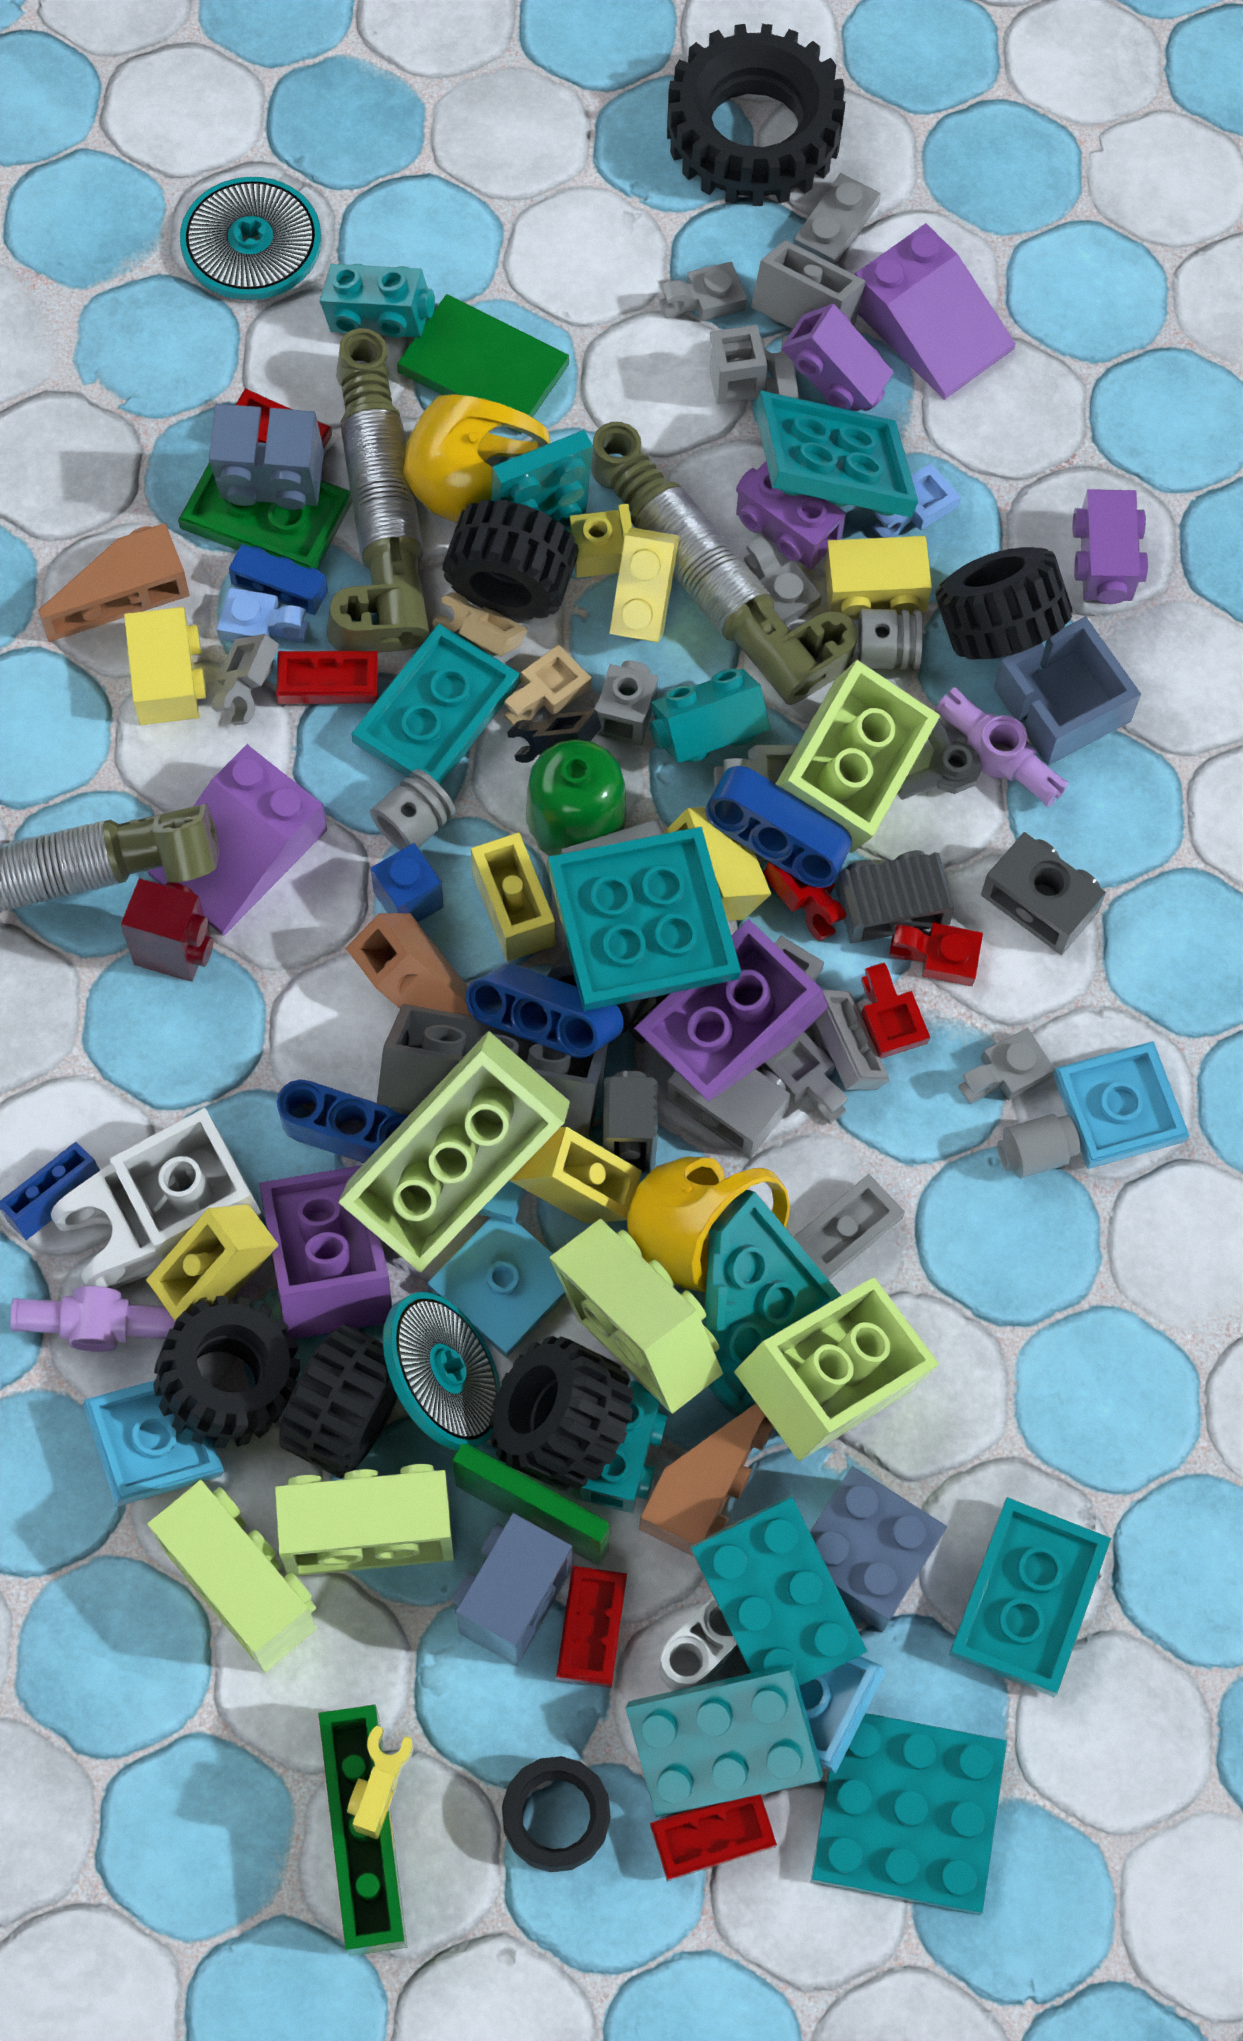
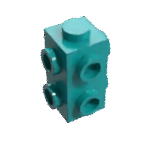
[320,264,435,338]
[649,669,771,763]
[580,1380,668,1513]

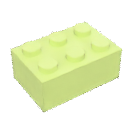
[776,660,941,853]
[549,1218,723,1414]
[734,1277,940,1461]
[275,1464,455,1576]
[147,1480,317,1673]

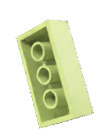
[338,1031,570,1273]

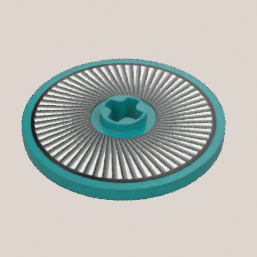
[180,177,322,300]
[383,1292,501,1450]

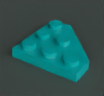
[704,1189,842,1417]

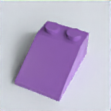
[855,223,1016,400]
[148,744,327,936]
[635,919,829,1102]
[259,1165,392,1339]

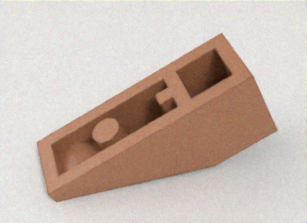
[38,523,190,642]

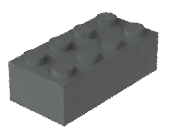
[376,1004,609,1139]

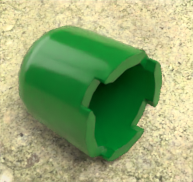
[526,739,627,856]

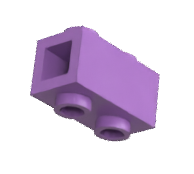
[781,303,894,411]
[736,461,846,570]
[1072,489,1148,604]

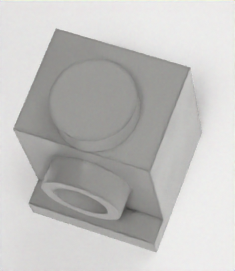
[710,324,767,404]
[595,660,658,746]

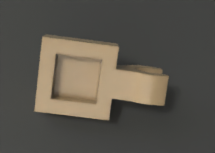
[432,592,527,656]
[504,644,592,726]

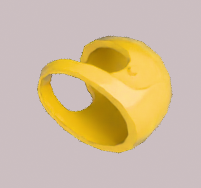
[403,394,551,523]
[626,1157,790,1292]

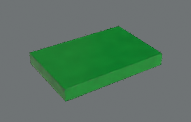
[397,294,569,435]
[178,462,352,570]
[452,1443,610,1566]

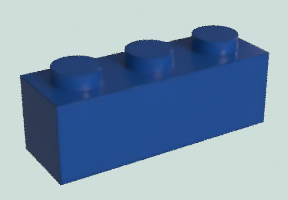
[228,544,328,616]
[0,1142,100,1240]

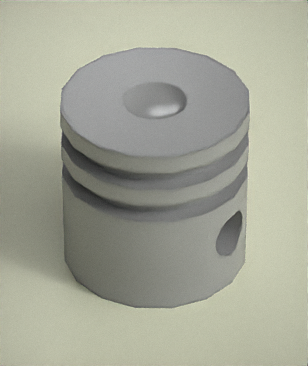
[857,609,923,670]
[370,769,456,850]

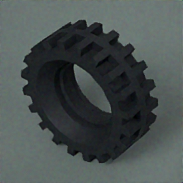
[667,23,846,206]

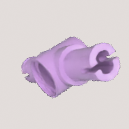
[935,687,1069,807]
[10,1286,175,1352]

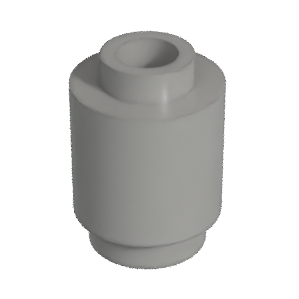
[997,1114,1081,1179]

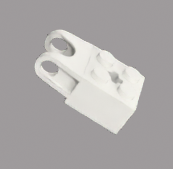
[51,1108,264,1289]

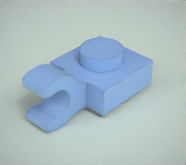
[872,463,961,538]
[216,587,309,642]

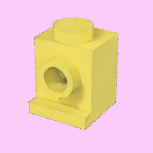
[567,504,632,578]

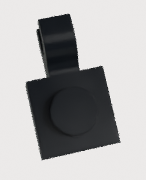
[507,710,602,763]

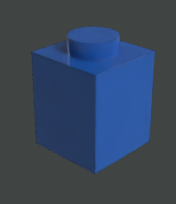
[370,843,444,922]

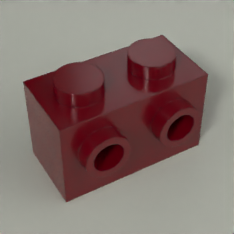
[121,878,214,982]

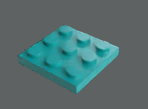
[754,390,919,518]
[547,826,741,1011]
[810,1713,1007,1915]

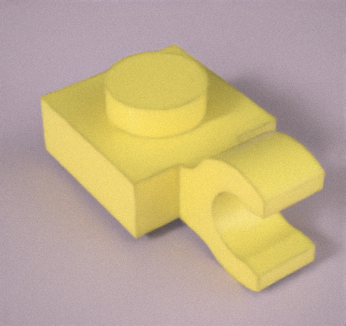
[347,1726,413,1839]

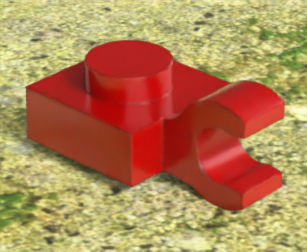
[763,862,847,941]
[889,922,983,987]
[861,962,931,1059]

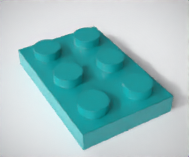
[491,429,593,527]
[351,623,521,786]
[689,1496,868,1686]
[949,1497,1111,1697]
[625,1664,823,1817]

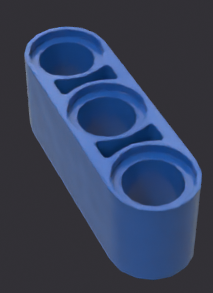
[705,766,852,888]
[466,964,623,1058]
[277,1079,409,1163]

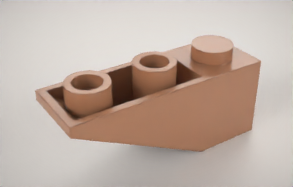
[345,913,473,1016]
[639,1403,774,1556]

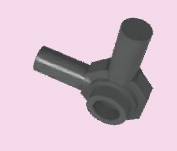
[897,710,982,800]

